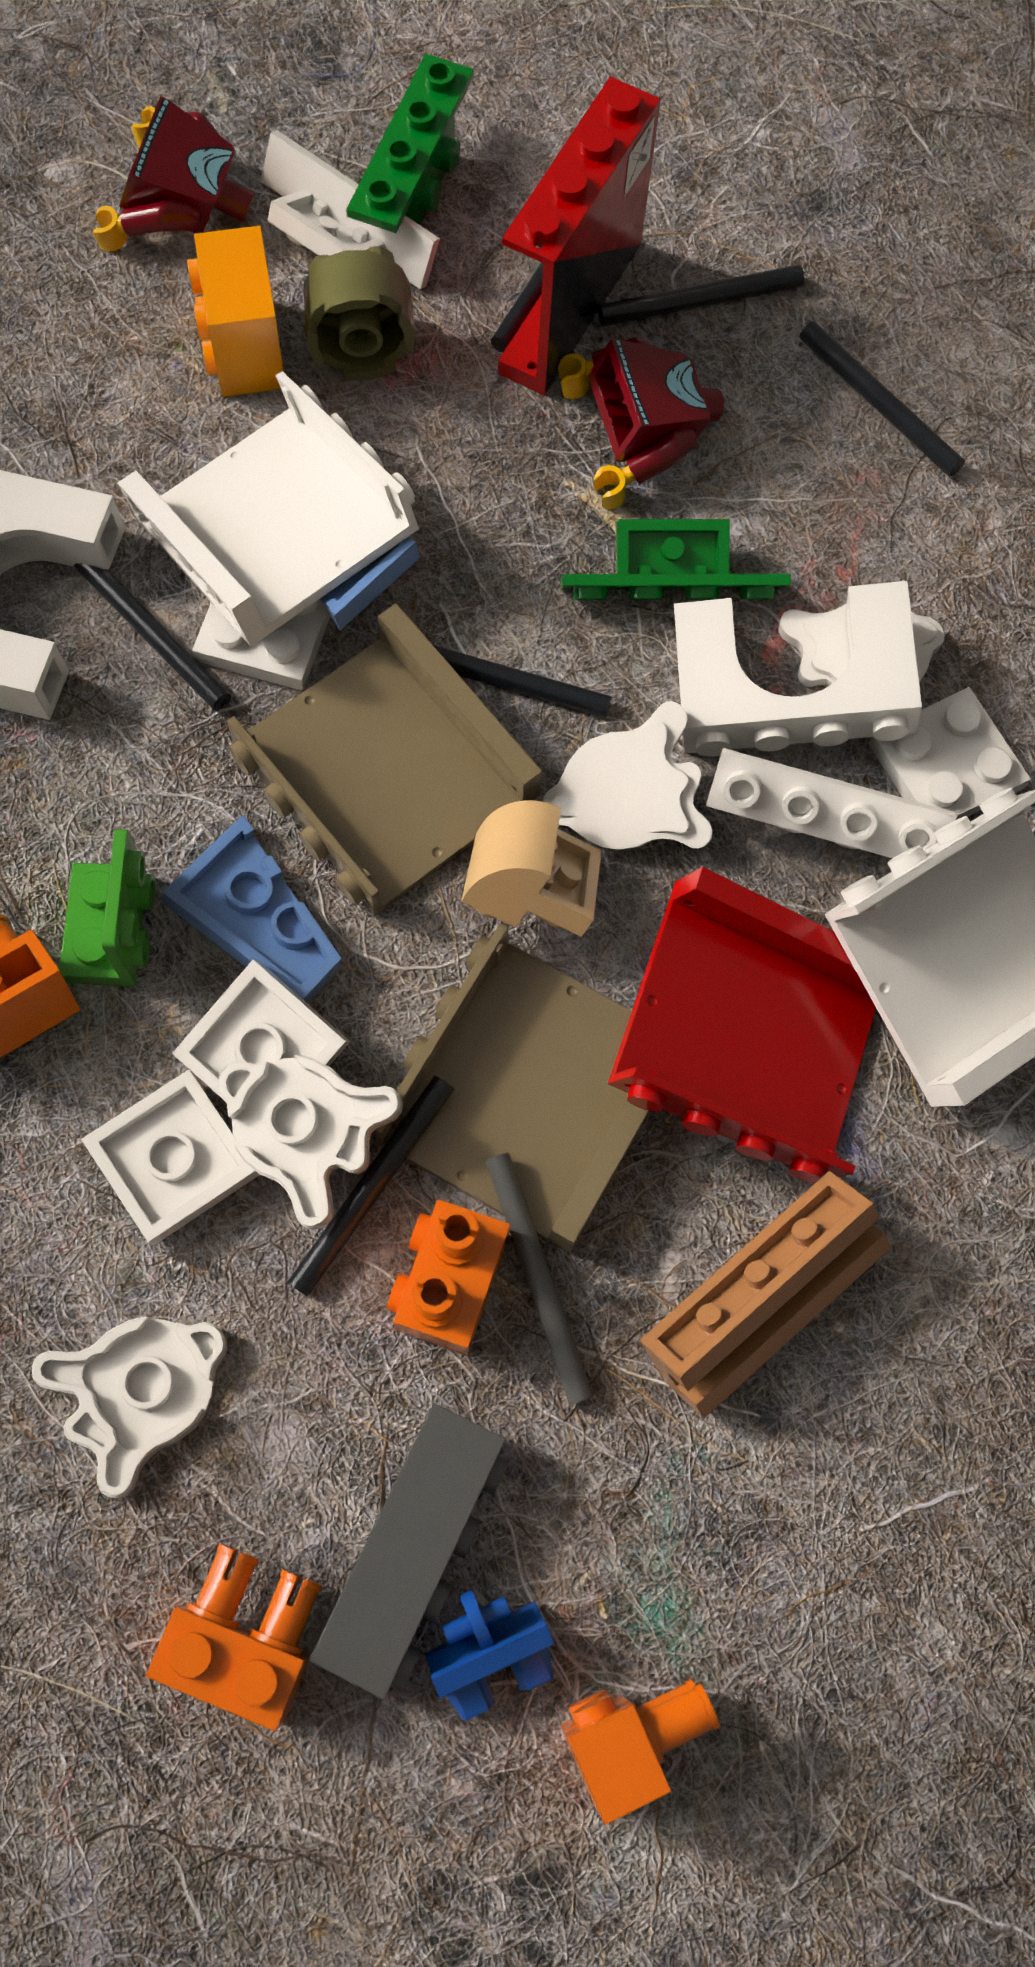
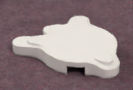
[778,603,944,688]
[543,701,713,850]
[218,1055,403,1229]
[32,1317,227,1499]

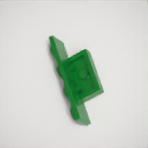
[346,53,474,233]
[560,519,791,600]

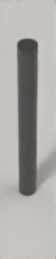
[486,1153,594,1405]

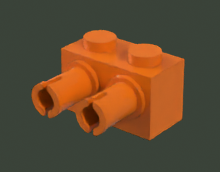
[0,914,81,1058]
[386,1199,510,1356]
[145,1543,323,1732]
[560,1679,720,1825]

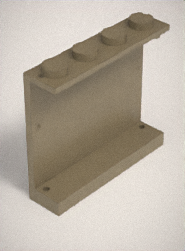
[227,604,542,916]
[374,922,650,1254]

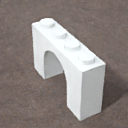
[0,470,125,720]
[674,581,922,757]

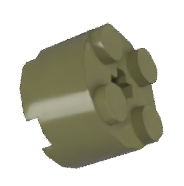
[303,246,415,380]

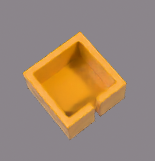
[187,226,284,397]

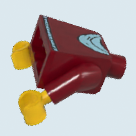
[92,96,254,252]
[558,337,724,510]

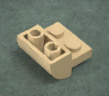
[461,800,602,937]

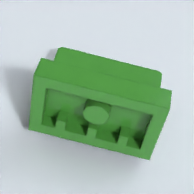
[59,829,156,986]

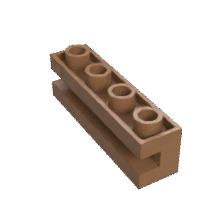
[640,1171,891,1419]

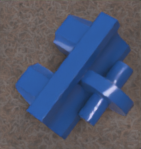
[424,1589,555,1720]

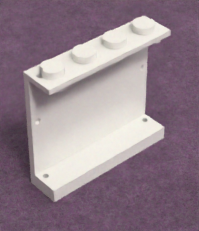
[118,371,419,647]
[824,788,1035,1107]

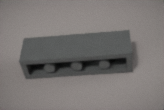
[309,1403,511,1700]

